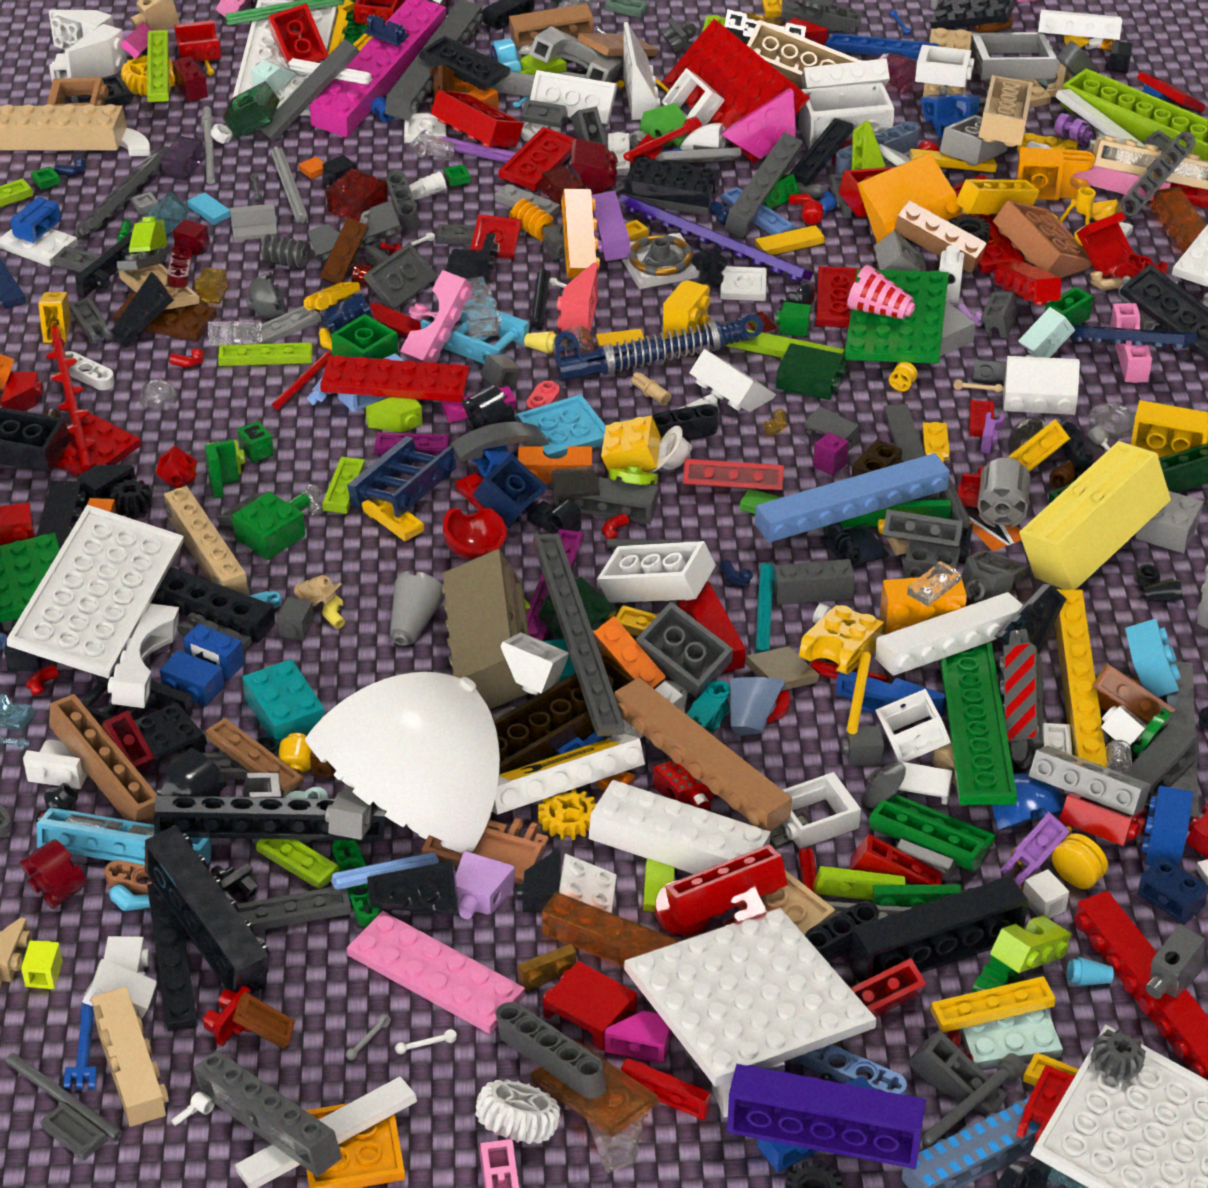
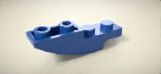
[836,671,946,719]

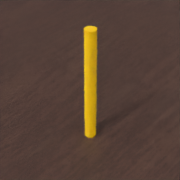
[847,652,871,734]

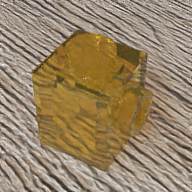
[194,268,228,304]

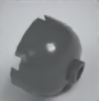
[246,272,286,319]

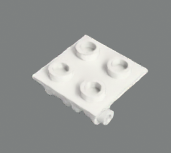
[558,854,617,919]

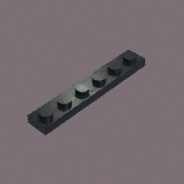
[147,884,198,1031]

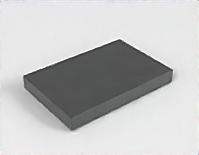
[363,242,438,310]

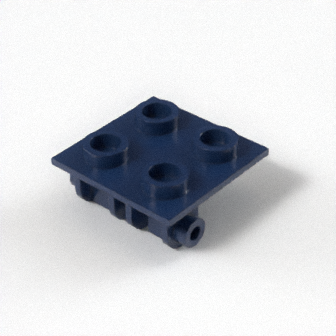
[320,293,374,334]

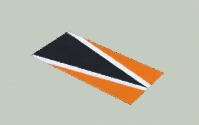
[940,491,1022,551]

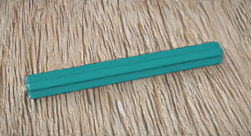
[755,563,774,654]

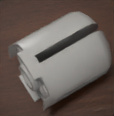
[977,458,1031,528]

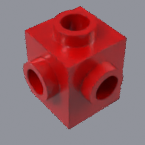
[156,445,197,489]

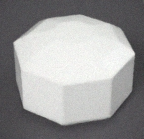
[211,124,232,144]

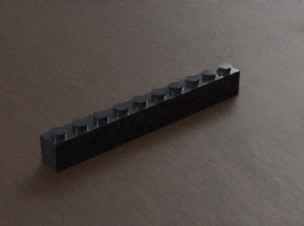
[4,481,87,671]

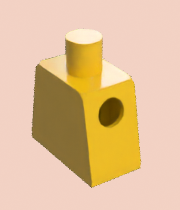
[38,292,71,343]

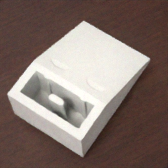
[49,10,114,50]

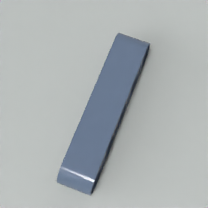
[835,121,920,175]

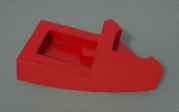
[958,466,984,508]

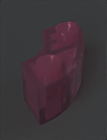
[871,53,917,93]

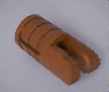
[973,16,1013,33]

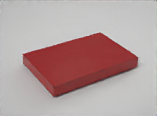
[1137,72,1206,113]

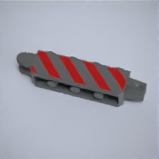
[1000,629,1044,771]

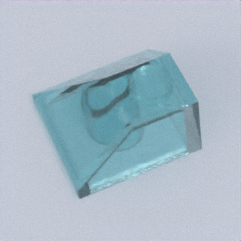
[141,192,190,234]

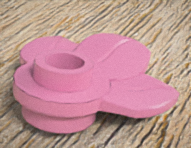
[408,303,438,321]

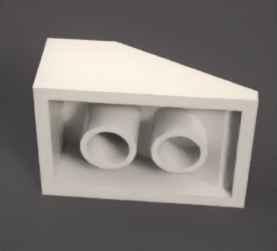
[65,24,127,78]

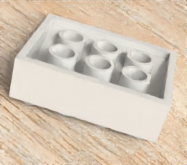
[623,22,660,120]

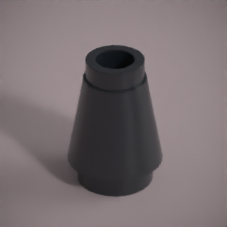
[1143,578,1182,603]

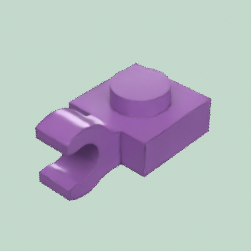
[980,412,1004,454]

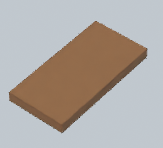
[577,33,658,56]

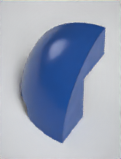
[921,94,980,139]
[992,773,1066,830]

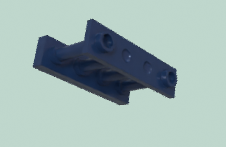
[347,436,457,518]

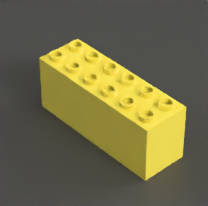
[1019,441,1171,590]

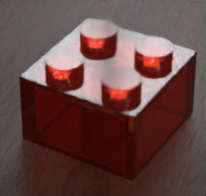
[326,169,388,222]

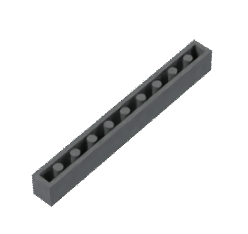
[385,0,484,121]

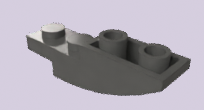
[780,1,861,32]

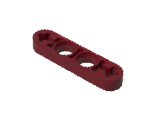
[167,246,193,288]

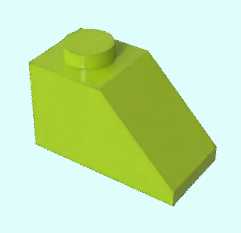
[129,216,167,253]
[365,397,423,433]

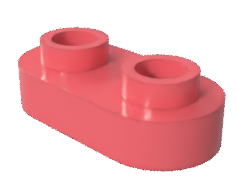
[526,381,560,410]

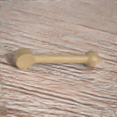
[953,379,1003,393]

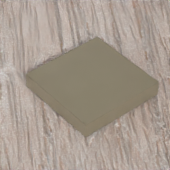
[745,646,819,691]

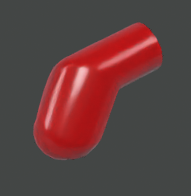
[789,193,814,206]
[601,513,629,540]
[26,665,59,696]

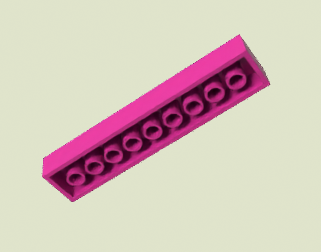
[310,0,446,138]

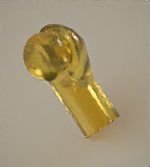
[763,409,787,435]

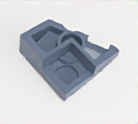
[730,677,785,736]

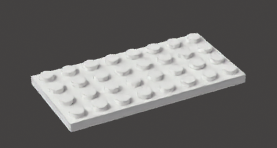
[231,0,338,116]
[7,505,184,679]

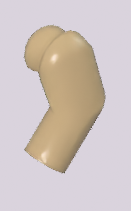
[1090,271,1123,291]

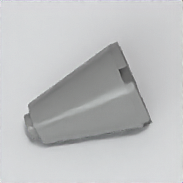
[390,571,445,646]

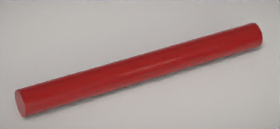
[272,352,332,410]

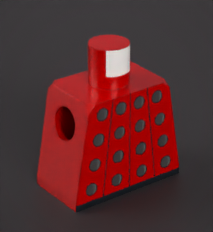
[653,759,713,811]

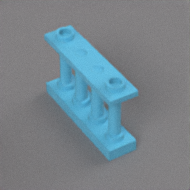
[421,300,529,364]

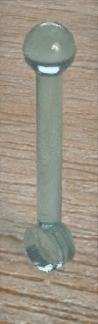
[0,738,29,748]

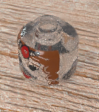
[562,325,594,356]

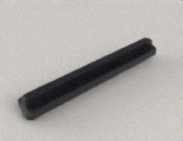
[531,268,551,330]

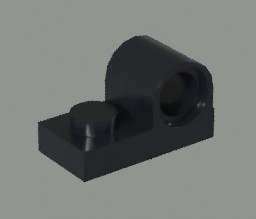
[527,500,581,534]

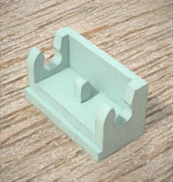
[1018,307,1075,358]

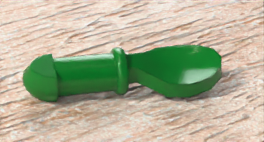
[117,220,132,243]

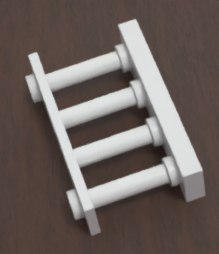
[1038,9,1122,40]

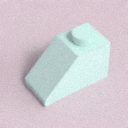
[251,60,296,98]

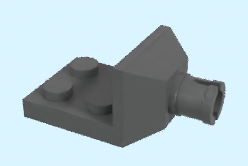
[961,550,1031,603]

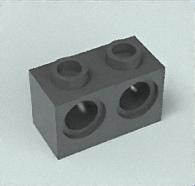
[903,540,960,579]

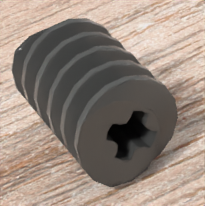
[261,234,311,269]

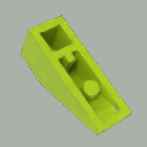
[851,120,885,170]

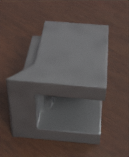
[242,773,281,798]

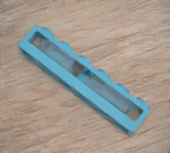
[37,807,211,865]

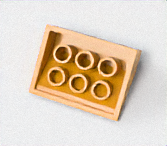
[857,153,962,244]

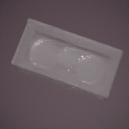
[907,561,961,606]

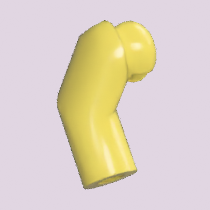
[322,596,345,629]

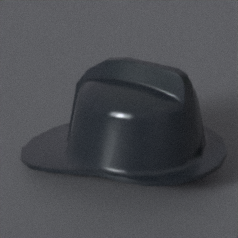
[996,1160,1049,1188]

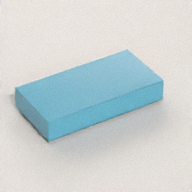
[187,192,231,225]

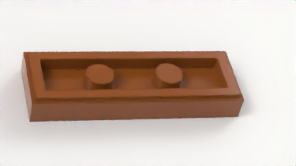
[1092,663,1175,724]

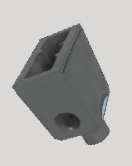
[1145,924,1205,999]

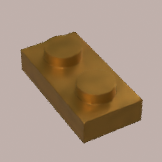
[517,944,576,991]

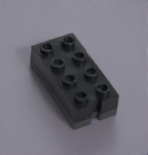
[625,157,720,216]

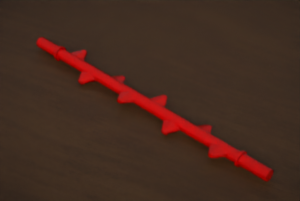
[46,326,96,472]

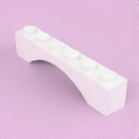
[108,604,179,708]

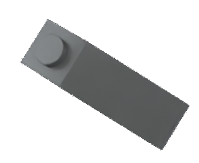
[907,1031,1007,1116]

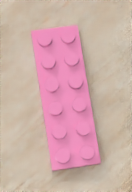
[347,911,525,1034]

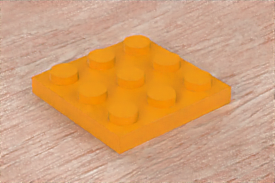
[305,1103,405,1188]

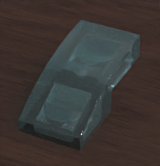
[0,694,35,731]

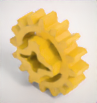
[538,789,597,840]

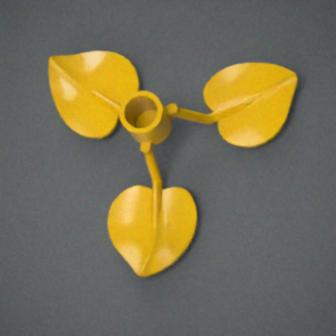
[1052,187,1117,246]

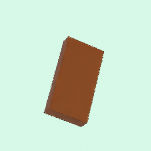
[233,992,295,1049]

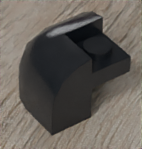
[156,748,227,797]

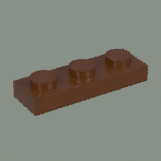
[320,217,369,285]

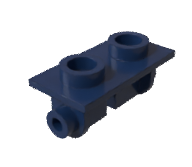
[363,15,409,46]

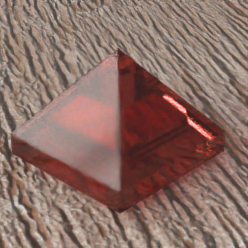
[748,311,776,332]

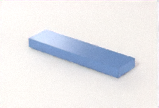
[721,187,795,235]

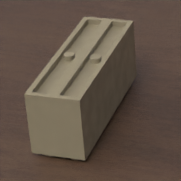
[442,549,529,710]

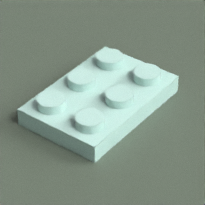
[959,1008,1063,1069]

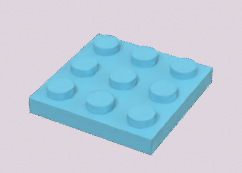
[516,394,606,459]

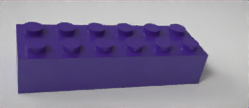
[727,1063,926,1169]

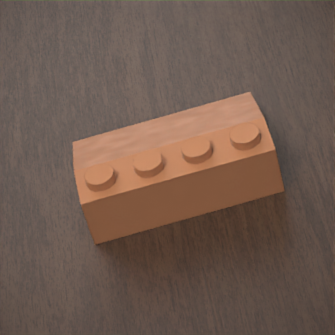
[993,200,1093,278]

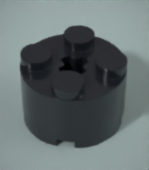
[462,385,516,431]

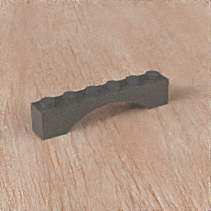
[724,132,803,238]

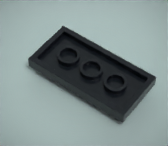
[930,0,1017,29]
[419,35,510,91]

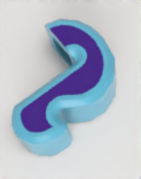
[490,38,522,73]

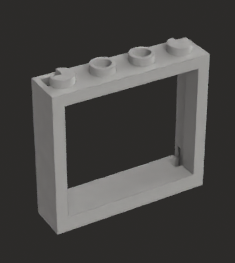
[970,32,1059,80]

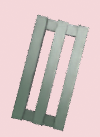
[605,0,649,18]

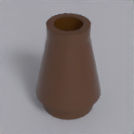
[1049,460,1077,489]

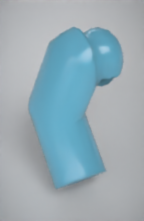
[109,884,150,911]

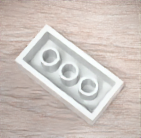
[597,541,716,603]

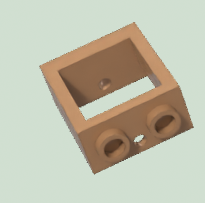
[46,77,108,106]

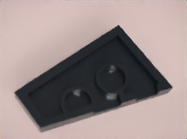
[111,271,174,348]
[1058,421,1105,470]
[994,584,1066,654]
[367,861,460,916]

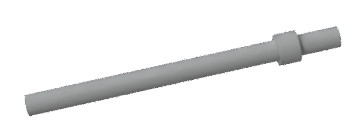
[201,106,215,185]

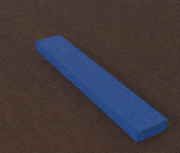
[824,33,939,60]

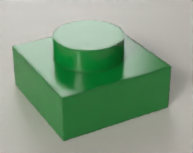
[443,164,471,187]
[31,166,60,190]

